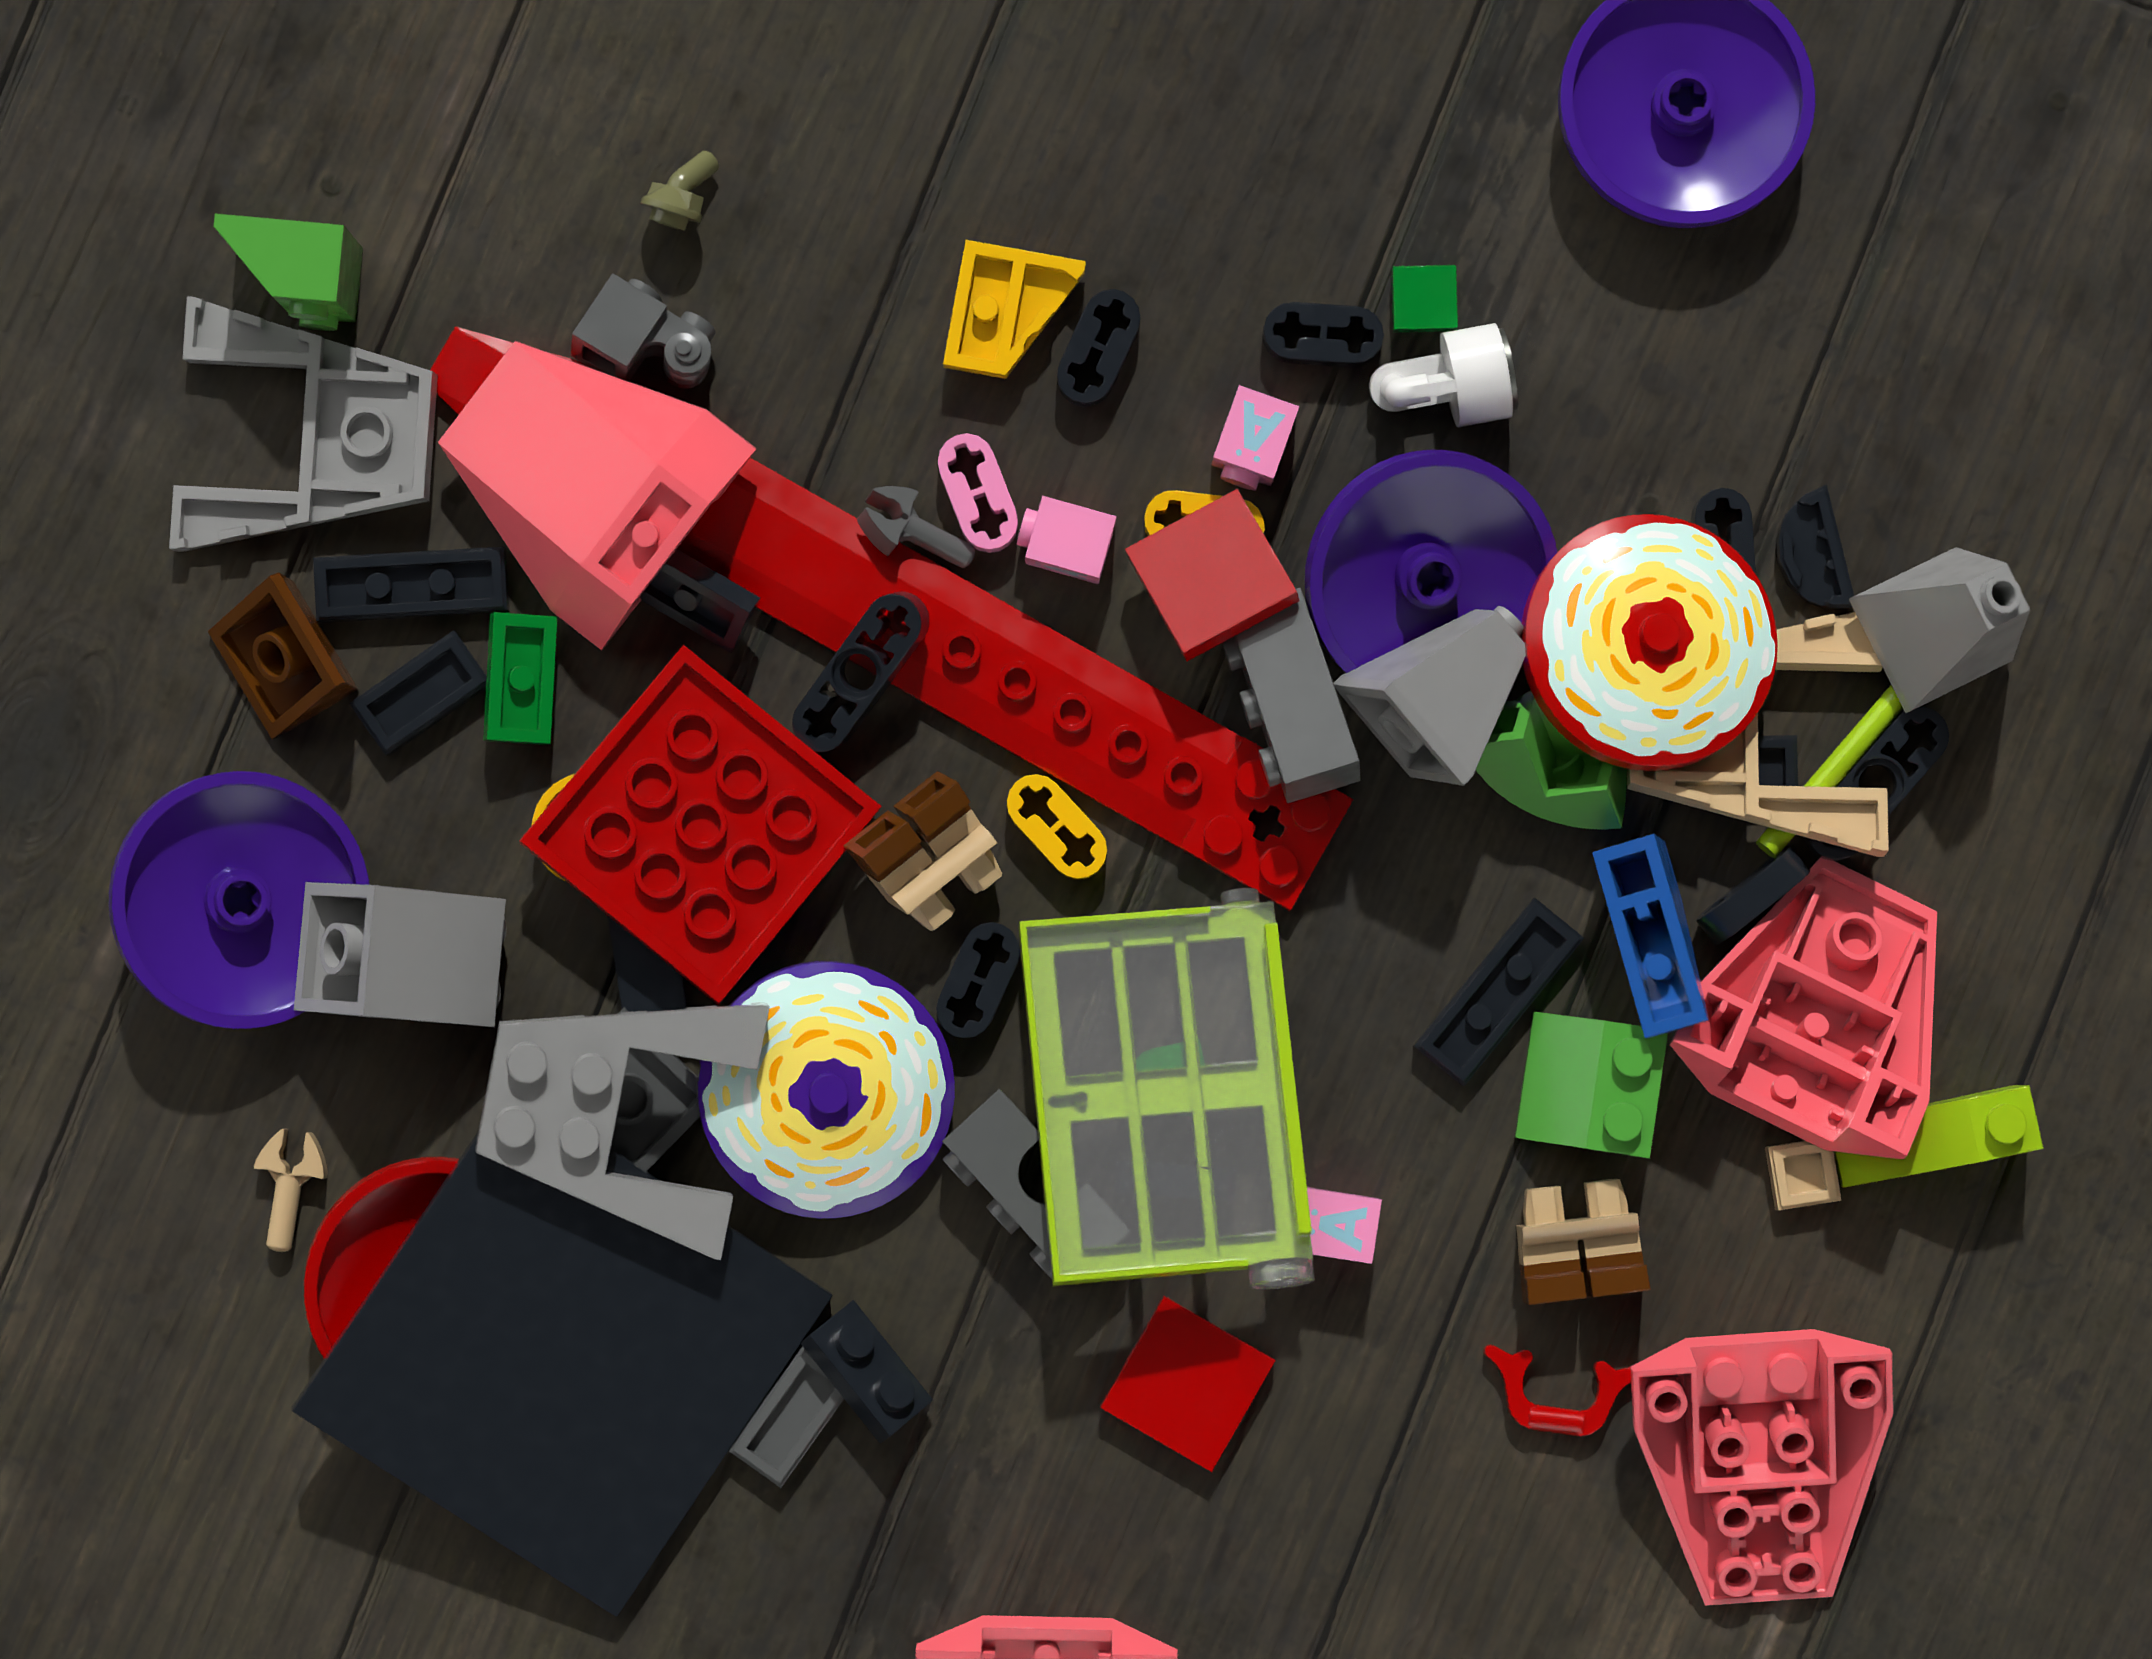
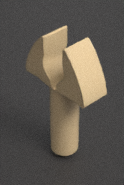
[254,1128,327,1252]

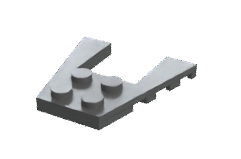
[169,296,438,552]
[475,1002,770,1260]

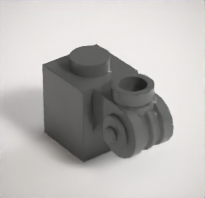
[571,273,716,388]

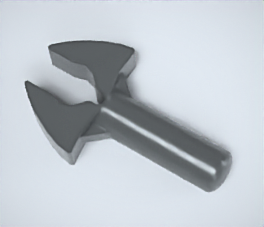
[857,486,975,568]

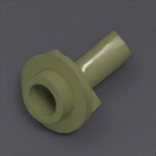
[641,150,719,231]

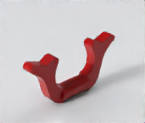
[1483,1345,1631,1436]

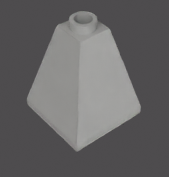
[1849,547,2030,713]
[1333,606,1526,785]

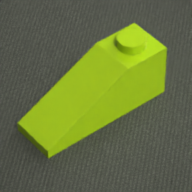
[1833,1085,2043,1188]

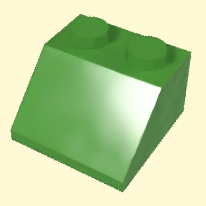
[214,214,363,331]
[1514,1012,1668,1158]

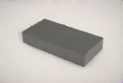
[729,1346,844,1488]

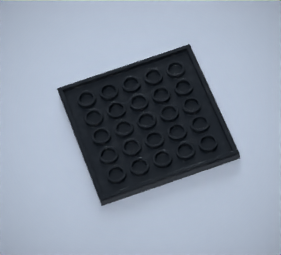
[291,1130,833,1617]

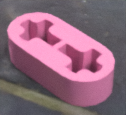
[938,433,1018,553]

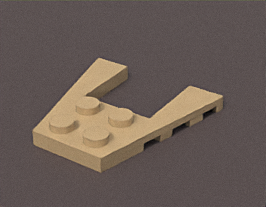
[1627,612,1889,857]

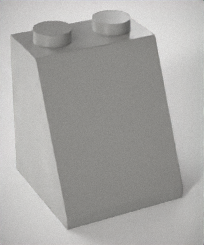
[294,882,507,1027]

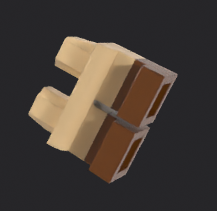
[843,771,1002,931]
[1516,1178,1651,1305]

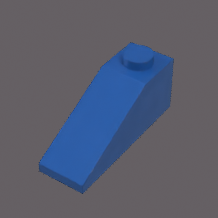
[1592,834,1709,1039]

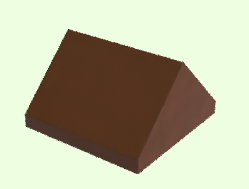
[207,572,359,740]

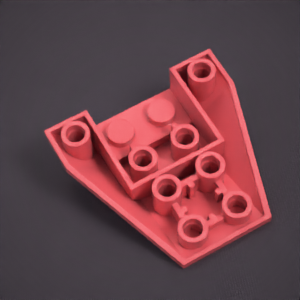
[438,341,757,650]
[1631,1329,1893,1606]

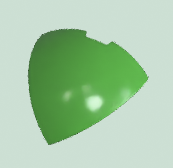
[1476,690,1627,830]

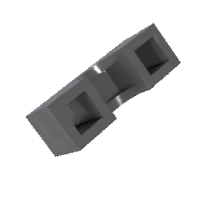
[942,1089,1130,1279]

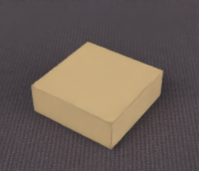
[1765,1141,1842,1211]

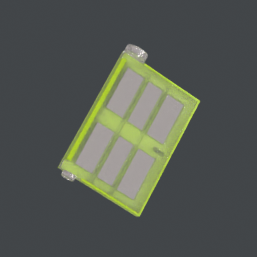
[1018,888,1315,1289]

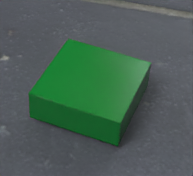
[1391,265,1458,333]

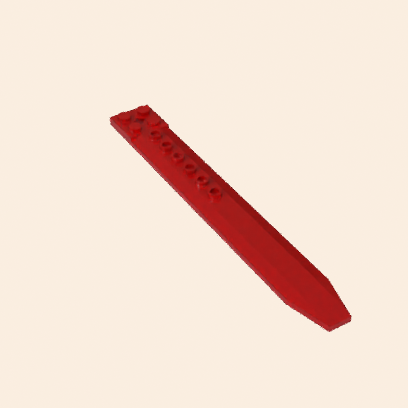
[430,326,1354,911]

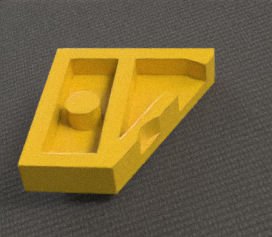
[943,240,1086,379]

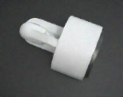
[1369,323,1518,427]

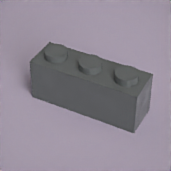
[1222,587,1361,804]

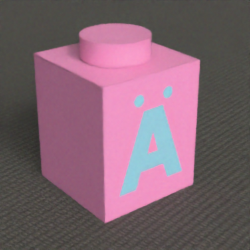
[1211,385,1299,491]
[1017,496,1117,584]
[1307,1187,1382,1264]

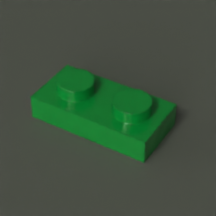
[483,612,557,745]

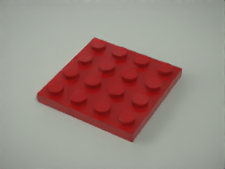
[519,645,882,1006]

